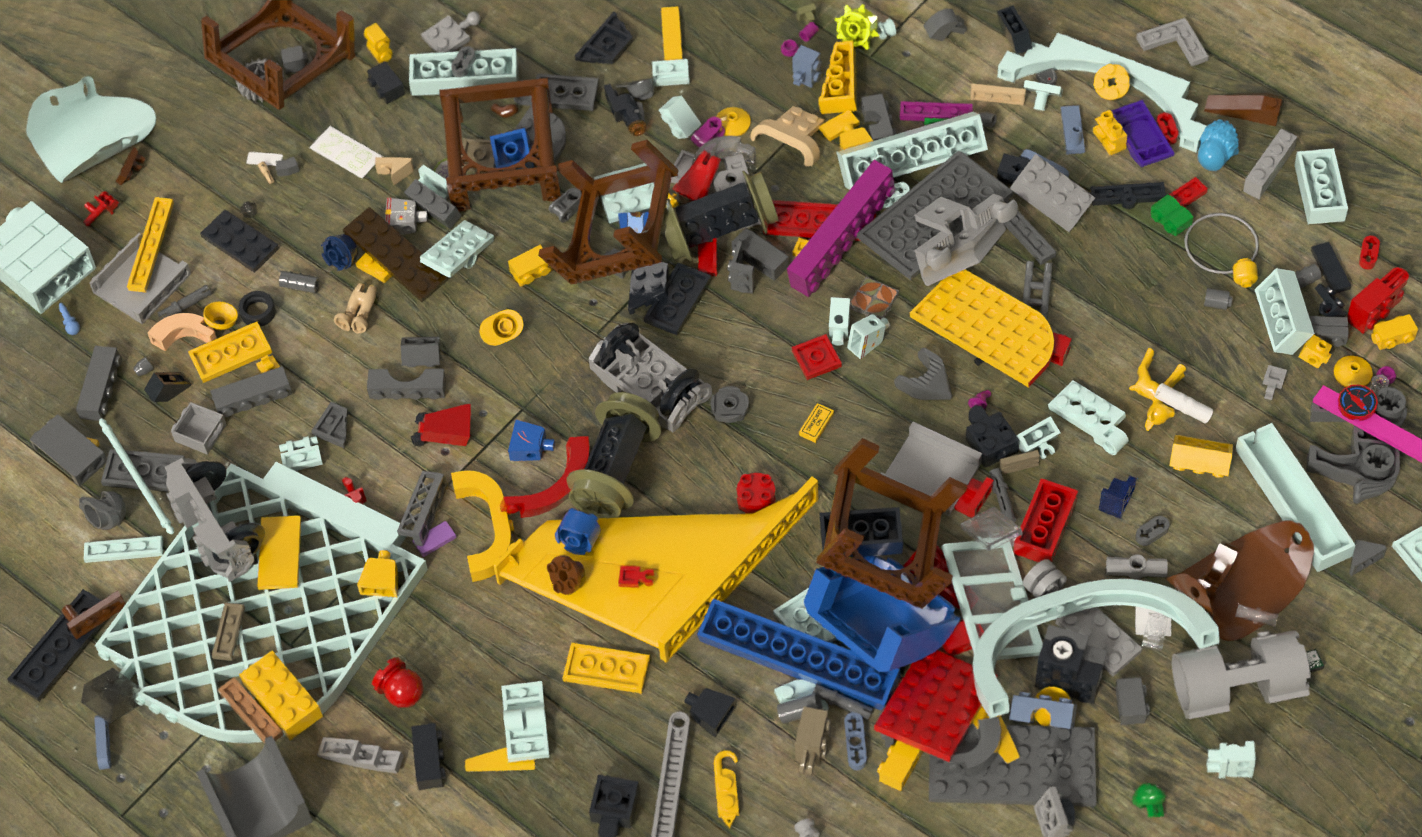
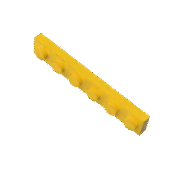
[127,197,174,293]

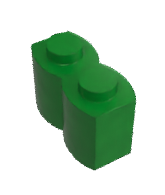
[1151,195,1193,236]

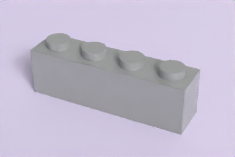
[1243,129,1297,200]

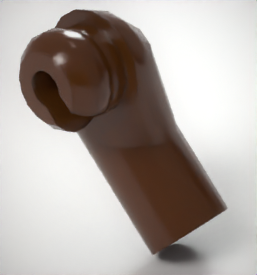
[491,103,519,118]

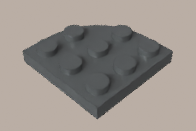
[515,105,566,164]

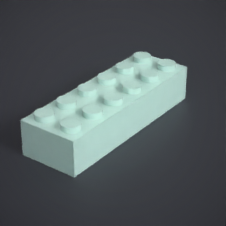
[409,48,518,96]

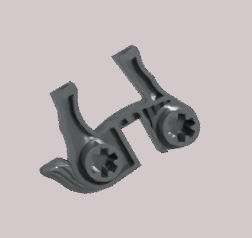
[1306,387,1407,504]

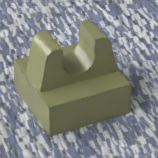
[796,3,816,25]

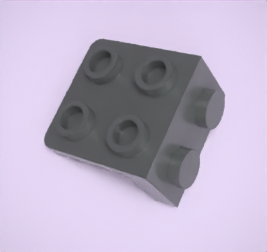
[728,240,755,294]

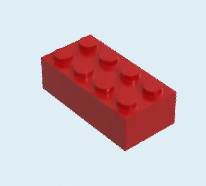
[1013,478,1078,562]

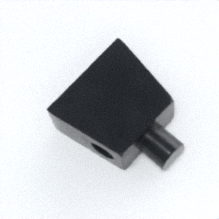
[684,688,736,737]

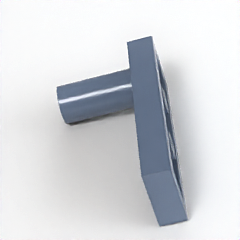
[1061,106,1085,154]

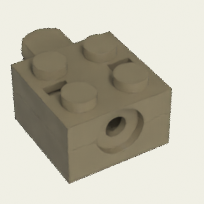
[795,707,831,775]

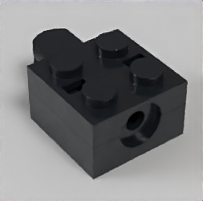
[966,406,1020,468]
[589,775,640,837]

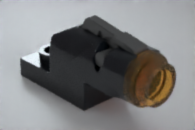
[604,83,646,136]

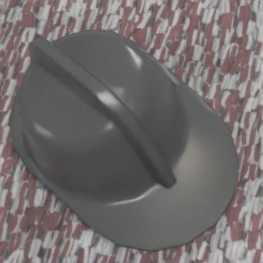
[616,77,655,100]

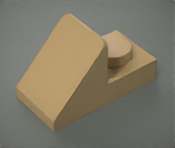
[375,157,414,185]

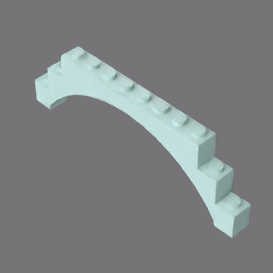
[997,33,1207,152]

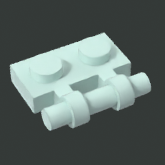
[279,436,323,471]

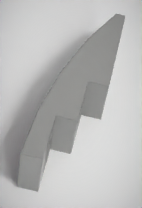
[317,737,404,774]

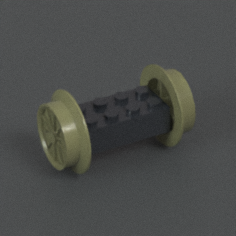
[662,171,779,262]
[567,392,661,518]

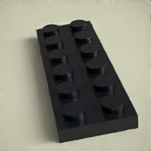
[7,589,108,702]

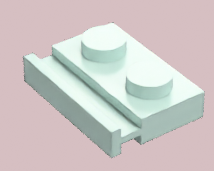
[652,59,689,86]

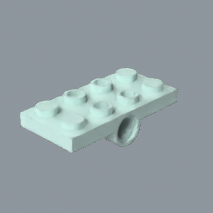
[420,220,494,278]
[502,681,549,762]

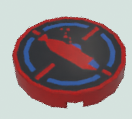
[1338,385,1378,421]

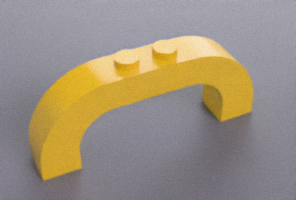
[451,471,514,582]

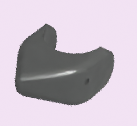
[894,348,952,400]

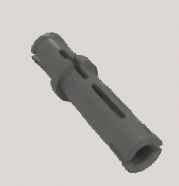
[157,285,211,320]
[989,468,1016,525]
[812,683,873,720]

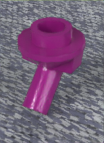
[968,390,991,409]

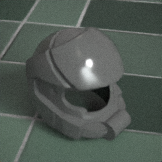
[79,491,126,530]

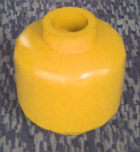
[1233,258,1258,288]

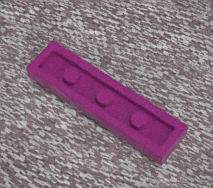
[900,101,973,121]

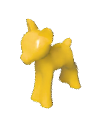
[1129,348,1186,431]

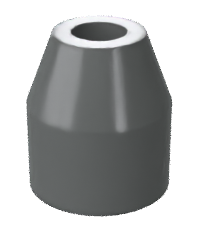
[979,112,997,128]
[133,357,154,376]

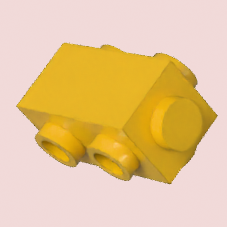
[1371,314,1418,350]

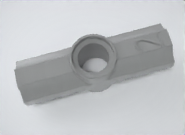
[1106,554,1168,580]

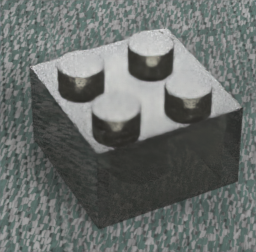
[81,667,142,724]

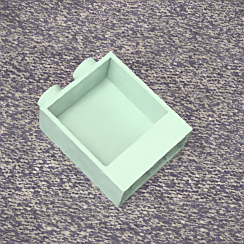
[0,201,96,314]

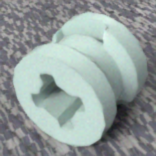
[877,18,896,40]

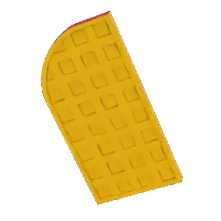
[910,269,1054,388]

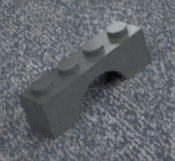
[367,369,446,400]

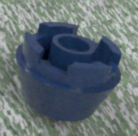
[321,234,358,271]

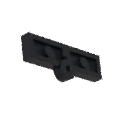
[1090,182,1166,209]

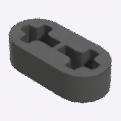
[451,46,476,78]
[1135,516,1170,546]

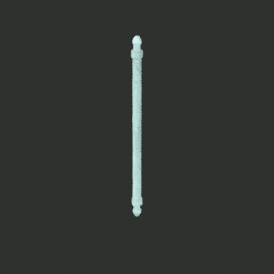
[99,418,174,534]

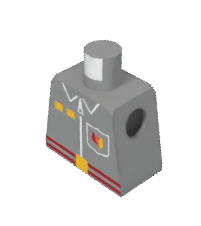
[385,198,428,235]

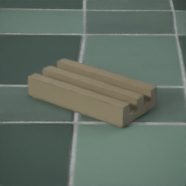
[1000,450,1040,475]

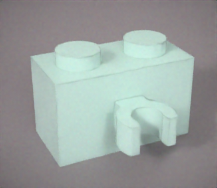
[659,96,702,139]
[1017,416,1060,460]

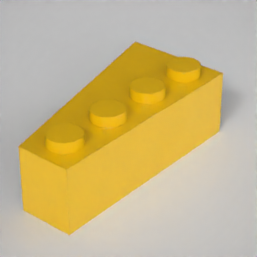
[818,41,857,114]

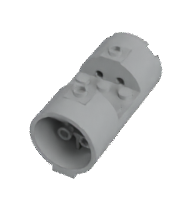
[1172,630,1310,719]

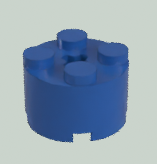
[555,508,601,555]

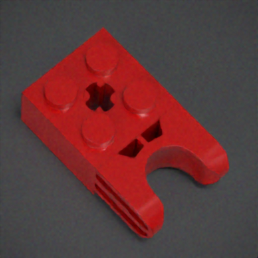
[1347,267,1409,334]

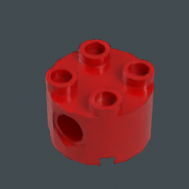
[736,473,776,514]

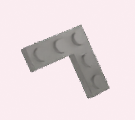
[1136,18,1209,66]

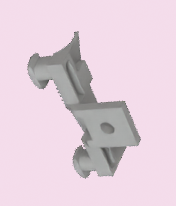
[915,194,1018,286]

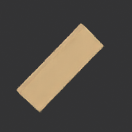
[970,84,1026,105]

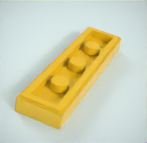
[661,7,682,61]

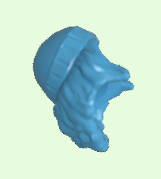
[1198,119,1239,171]

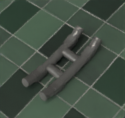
[1023,261,1053,320]

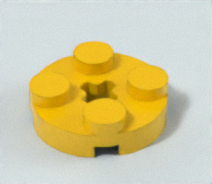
[1094,64,1130,100]

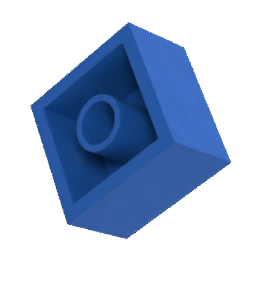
[490,128,536,170]

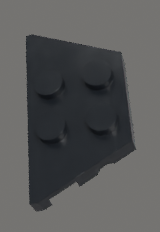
[574,11,633,64]
[628,262,669,315]

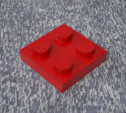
[792,334,842,380]

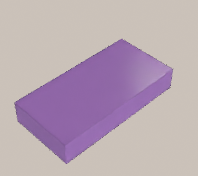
[412,521,456,557]

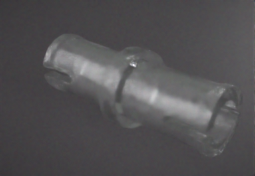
[1236,604,1279,627]

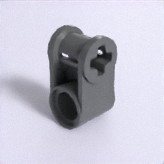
[549,188,581,223]

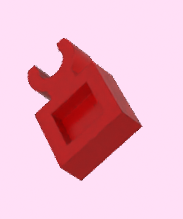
[618,565,654,588]

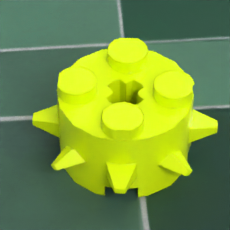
[835,4,879,49]

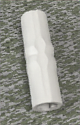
[1154,383,1213,423]

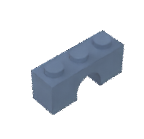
[1010,692,1077,729]

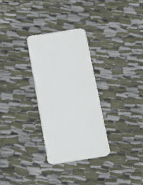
[246,152,283,166]

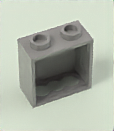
[171,402,227,455]

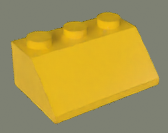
[1170,435,1233,478]

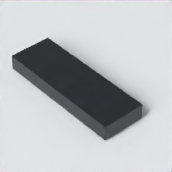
[1311,242,1351,293]

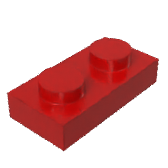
[1169,177,1208,207]

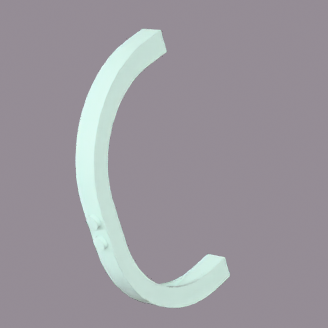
[973,579,1219,718]

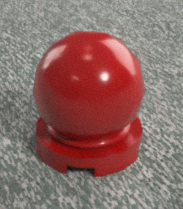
[372,657,424,708]

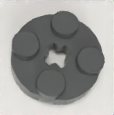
[710,386,749,423]

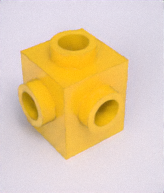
[1298,335,1332,368]

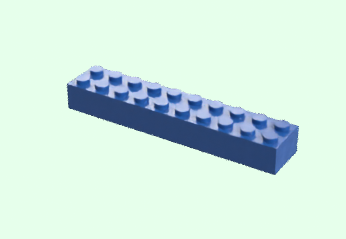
[697,599,901,710]

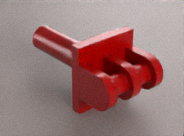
[83,191,119,227]
[342,477,367,505]

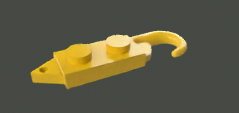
[714,750,739,828]

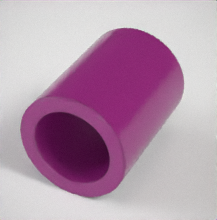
[799,22,818,42]

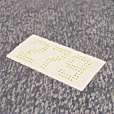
[310,126,383,178]

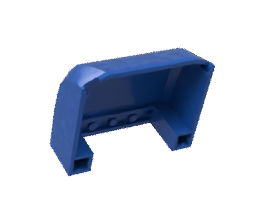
[804,556,960,672]

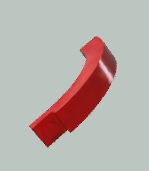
[500,436,589,518]

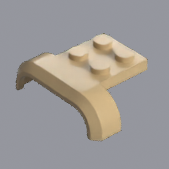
[750,106,824,166]

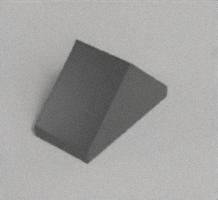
[1349,540,1387,576]

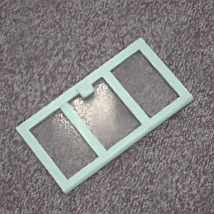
[941,538,1043,660]

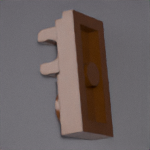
[115,147,145,185]

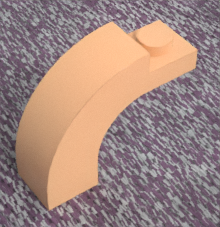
[148,313,217,351]

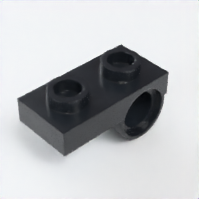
[1314,283,1348,317]

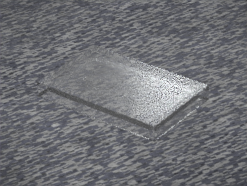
[960,507,1023,551]

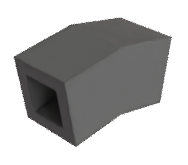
[276,157,299,176]

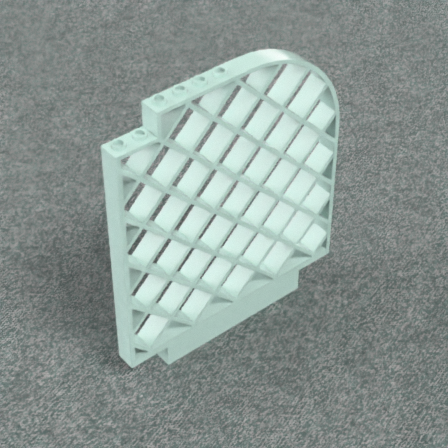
[95,462,428,743]

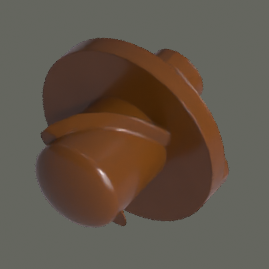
[547,555,585,595]

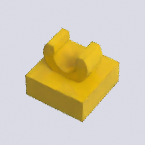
[256,355,280,373]

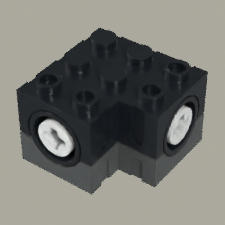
[1035,625,1107,704]

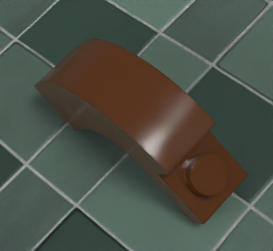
[1196,541,1241,598]

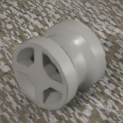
[794,818,820,837]

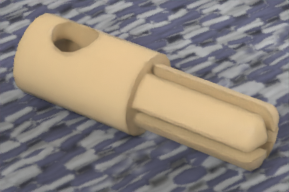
[258,162,275,184]

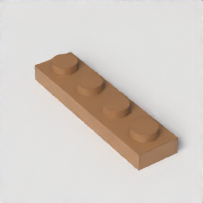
[218,677,284,744]

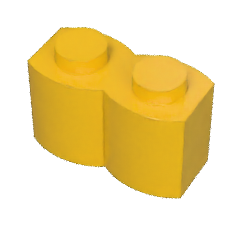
[364,23,392,64]

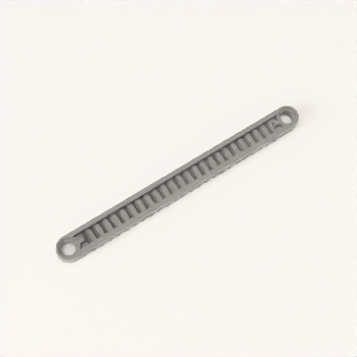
[651,712,690,837]

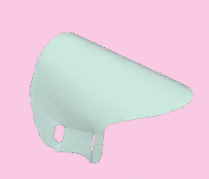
[26,76,156,183]

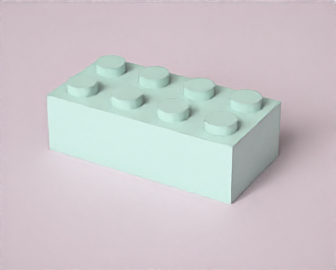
[1295,149,1348,224]
[1255,268,1315,355]

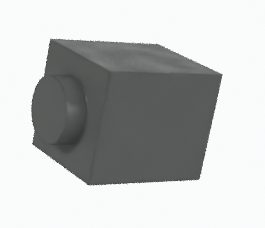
[281,46,309,74]

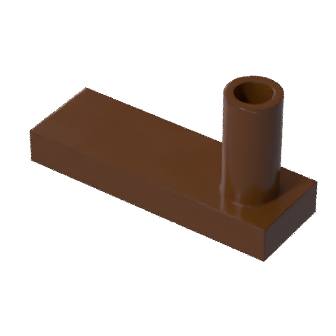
[62,590,126,640]

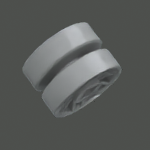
[1023,559,1067,598]

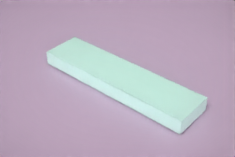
[84,536,163,563]

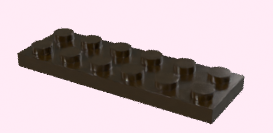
[343,207,448,302]

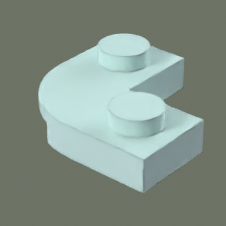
[774,680,828,711]

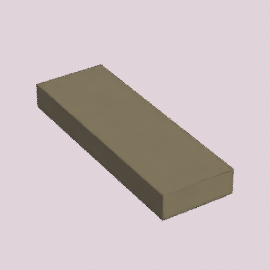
[212,603,245,661]

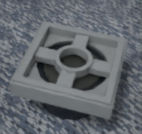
[1034,787,1075,837]

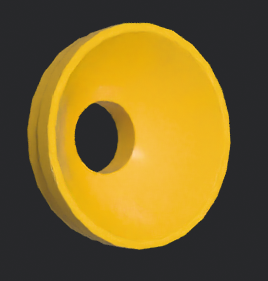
[203,301,238,331]

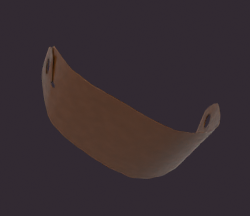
[1165,520,1314,641]

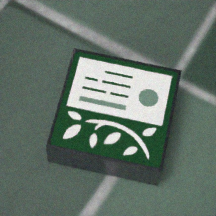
[1306,649,1324,673]

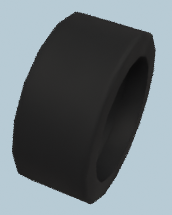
[238,291,276,327]

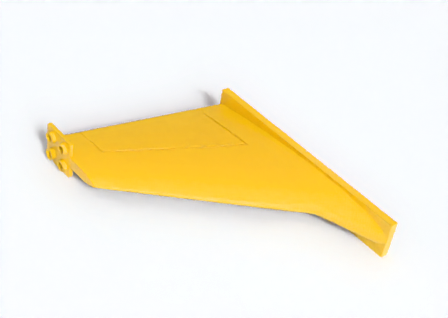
[493,477,818,663]

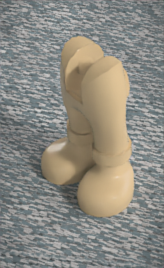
[334,283,377,333]

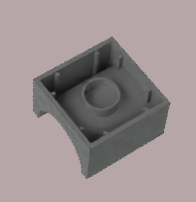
[196,736,313,837]

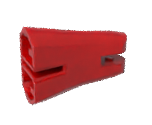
[673,150,721,201]

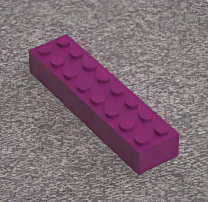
[787,160,895,297]

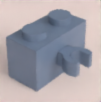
[793,45,822,88]

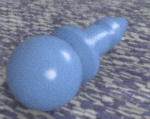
[59,303,80,335]

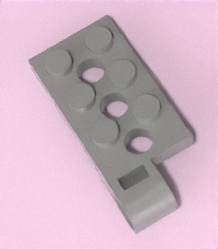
[712,153,761,230]

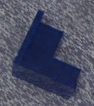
[1099,476,1137,519]

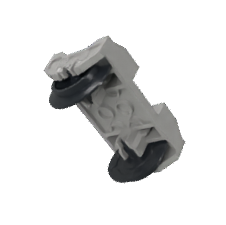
[589,323,712,432]
[165,458,265,582]

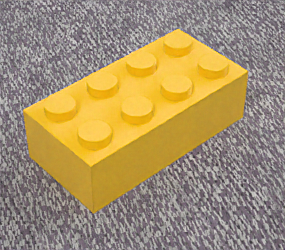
[239,651,323,740]

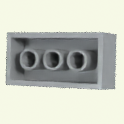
[1010,154,1095,232]

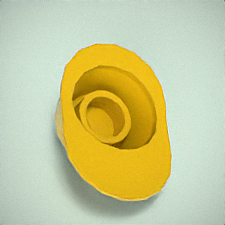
[479,309,524,346]

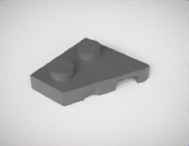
[311,402,348,448]

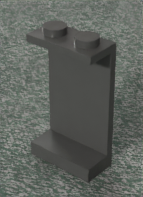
[30,414,107,487]

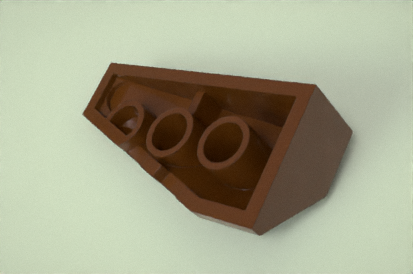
[1204,93,1283,127]

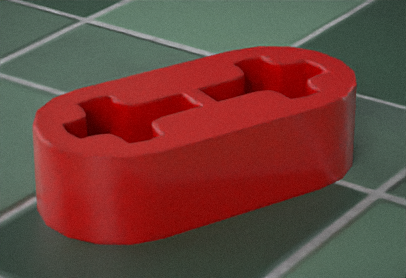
[1156,113,1178,145]
[1359,236,1380,269]

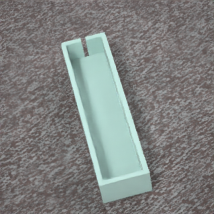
[1235,423,1355,572]

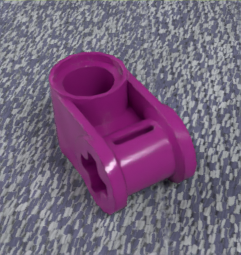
[691,117,725,152]

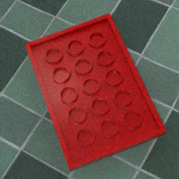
[874,650,998,762]

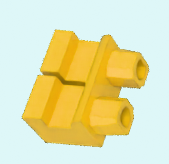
[1093,110,1127,156]

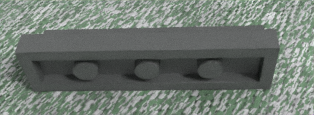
[397,471,447,546]

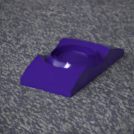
[1111,100,1175,167]

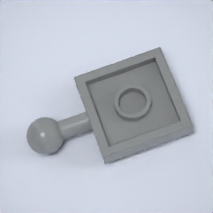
[421,11,481,53]

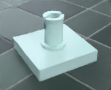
[1024,80,1063,111]

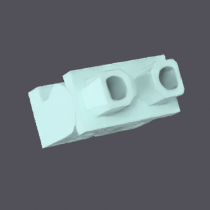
[1207,741,1255,778]

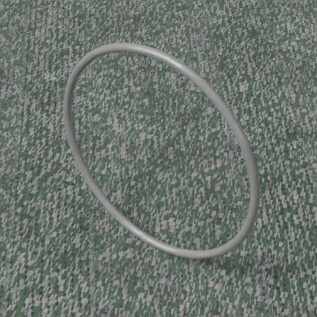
[1185,213,1259,274]

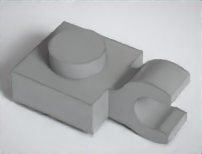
[1263,365,1287,400]

